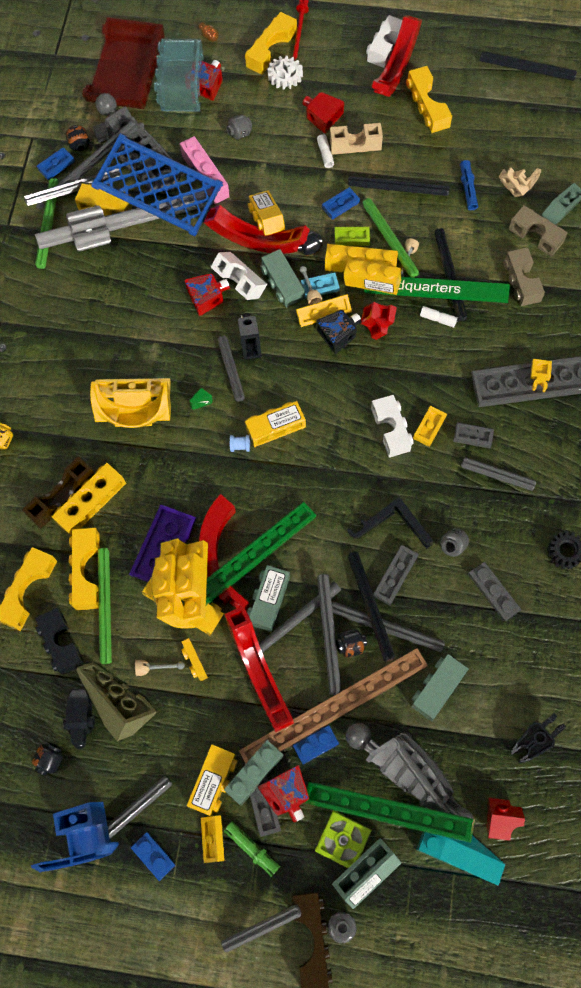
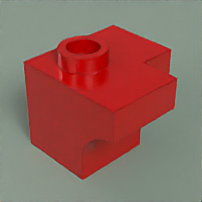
[360,302,397,340]
[486,798,525,841]

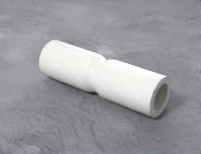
[317,134,334,168]
[420,306,458,328]

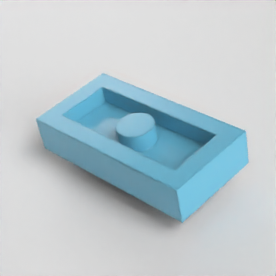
[301,273,340,299]

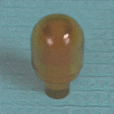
[199,22,219,42]

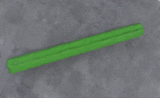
[35,178,59,269]
[363,198,419,278]
[98,548,112,664]

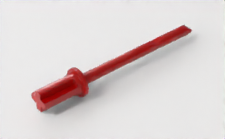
[293,0,309,60]

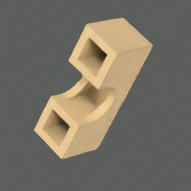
[330,123,383,155]

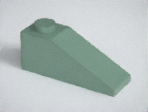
[542,183,581,225]

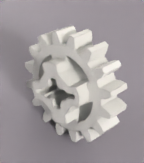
[267,56,303,90]

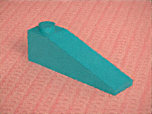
[416,832,505,886]

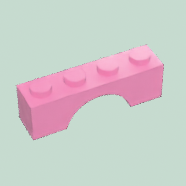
[180,136,229,204]

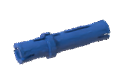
[459,160,478,210]

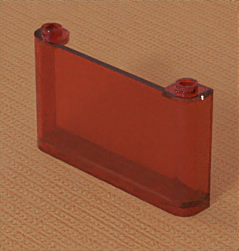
[82,17,164,109]

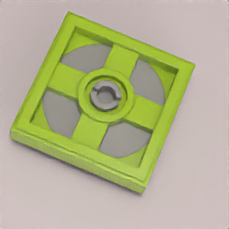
[315,810,372,868]

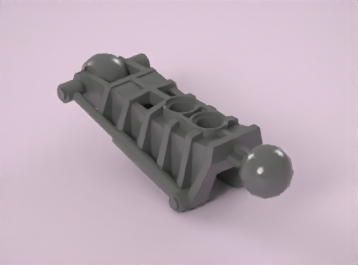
[95,93,185,196]
[346,723,474,819]

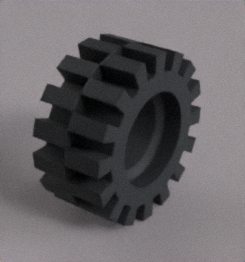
[547,531,581,569]

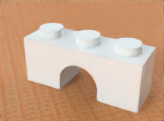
[366,15,403,68]
[211,252,267,300]
[371,395,413,457]

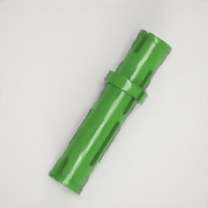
[224,821,280,877]

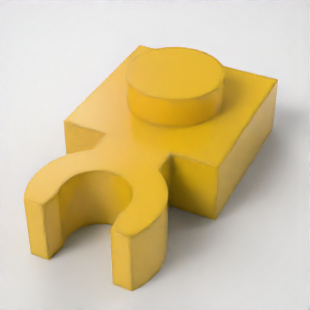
[530,359,552,392]

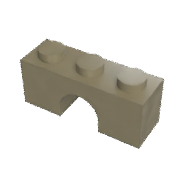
[509,206,567,257]
[503,247,545,306]

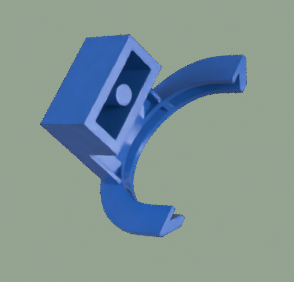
[31,802,119,872]

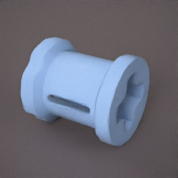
[230,435,250,452]

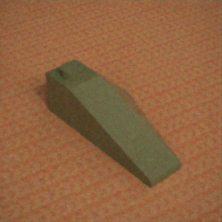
[76,662,156,741]

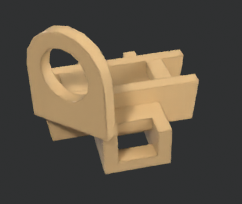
[499,167,541,197]

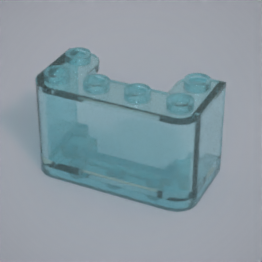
[154,38,204,112]

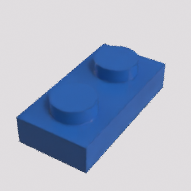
[37,147,75,180]
[322,187,360,220]
[293,725,339,765]
[131,832,176,881]

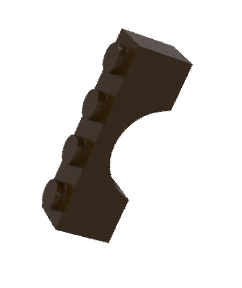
[22,456,95,529]
[292,892,333,988]

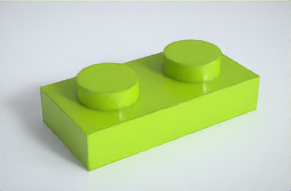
[335,227,370,246]

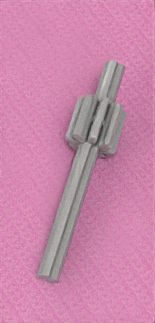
[35,191,207,252]

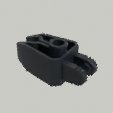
[63,689,95,750]
[511,713,566,763]

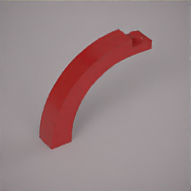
[372,15,422,97]
[204,205,310,254]
[199,494,250,610]
[224,606,294,732]

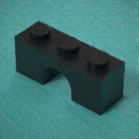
[35,607,85,675]

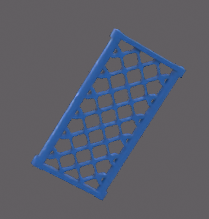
[92,133,223,236]

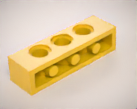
[52,463,126,536]

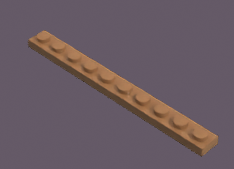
[239,648,428,764]

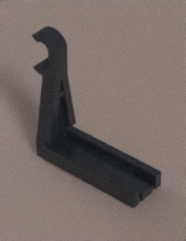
[348,497,433,549]

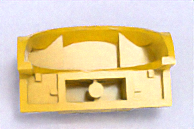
[91,378,171,428]
[151,539,208,628]

